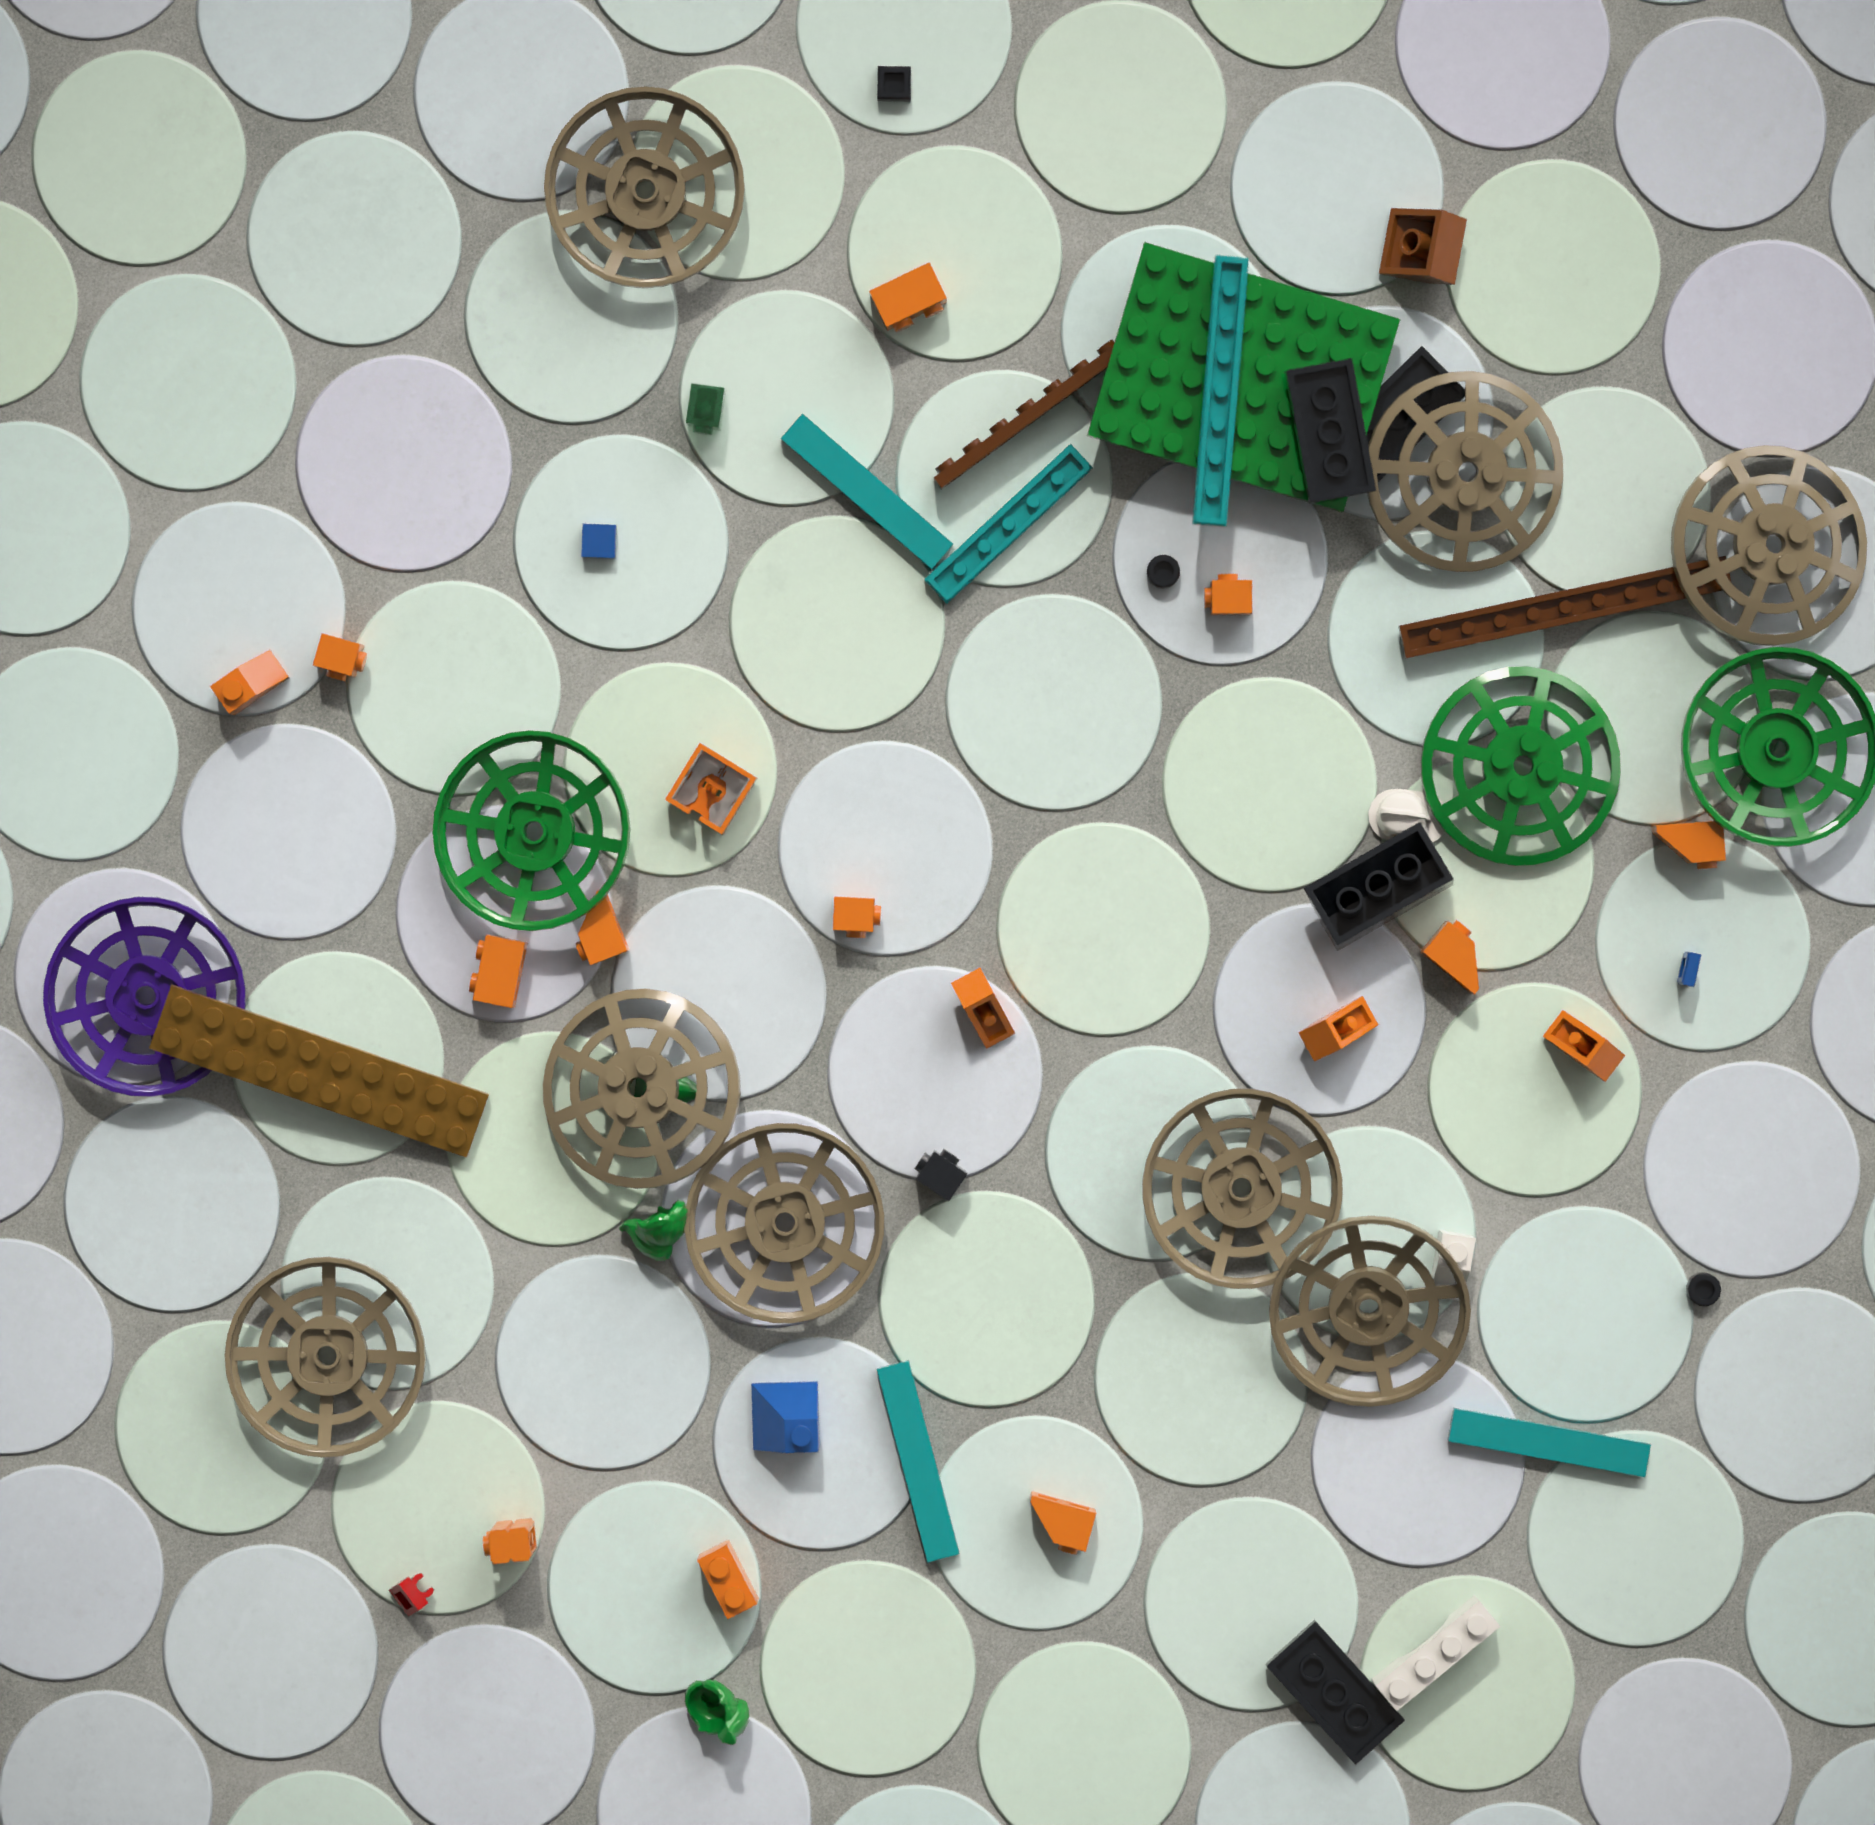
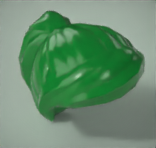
[619,1200,688,1261]
[684,1679,749,1745]

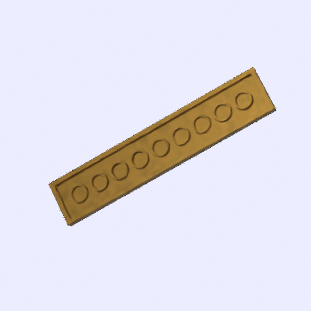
[149,984,489,1158]

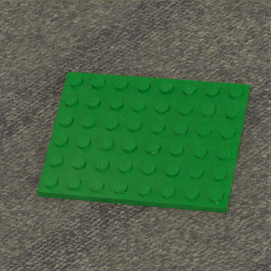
[1087,242,1400,513]

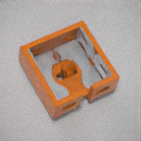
[665,743,758,835]

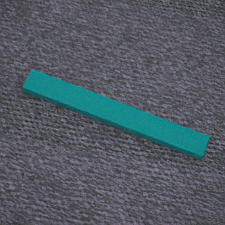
[1192,255,1249,527]

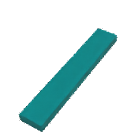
[781,413,954,570]
[924,444,1093,604]
[877,1360,960,1562]
[1447,1407,1651,1477]

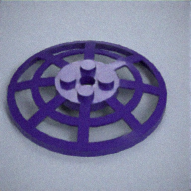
[43,896,246,1097]

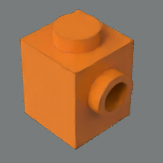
[1204,574,1252,616]
[313,633,367,681]
[833,897,881,938]

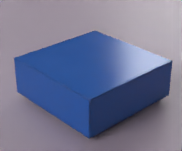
[581,524,617,559]
[1677,952,1702,987]

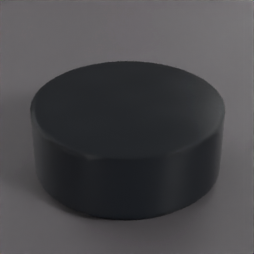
[1146,555,1180,589]
[1686,1272,1721,1306]

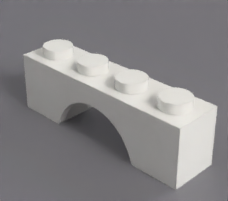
[1372,1595,1500,1711]

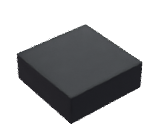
[877,66,911,102]

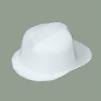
[1368,789,1445,842]

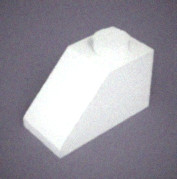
[1431,1230,1476,1301]

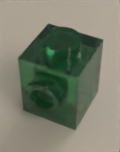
[686,383,726,435]

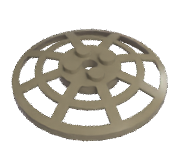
[544,87,745,289]
[1367,371,1563,572]
[1671,445,1867,646]
[543,989,741,1189]
[1142,1089,1343,1289]
[684,1123,884,1323]
[1269,1216,1471,1407]
[225,1256,426,1458]

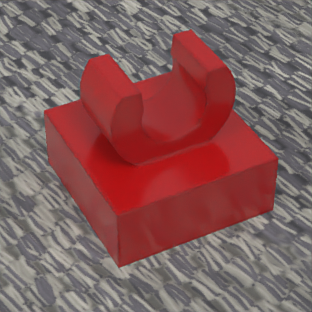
[389,1573,434,1617]

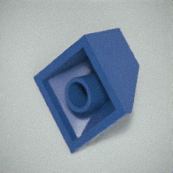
[751,1381,820,1453]

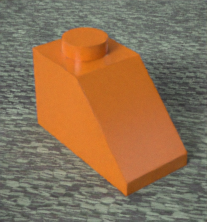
[210,650,289,715]
[1651,821,1726,869]
[575,890,629,965]
[1420,920,1479,994]
[951,968,1015,1049]
[1298,996,1379,1062]
[1543,1010,1625,1082]
[1030,1491,1096,1555]

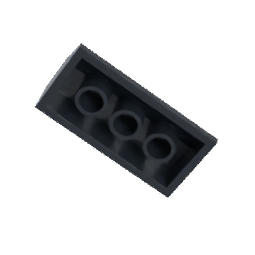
[1304,822,1454,951]

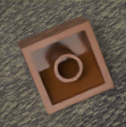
[1379,208,1467,285]

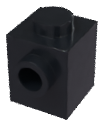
[914,1149,968,1201]

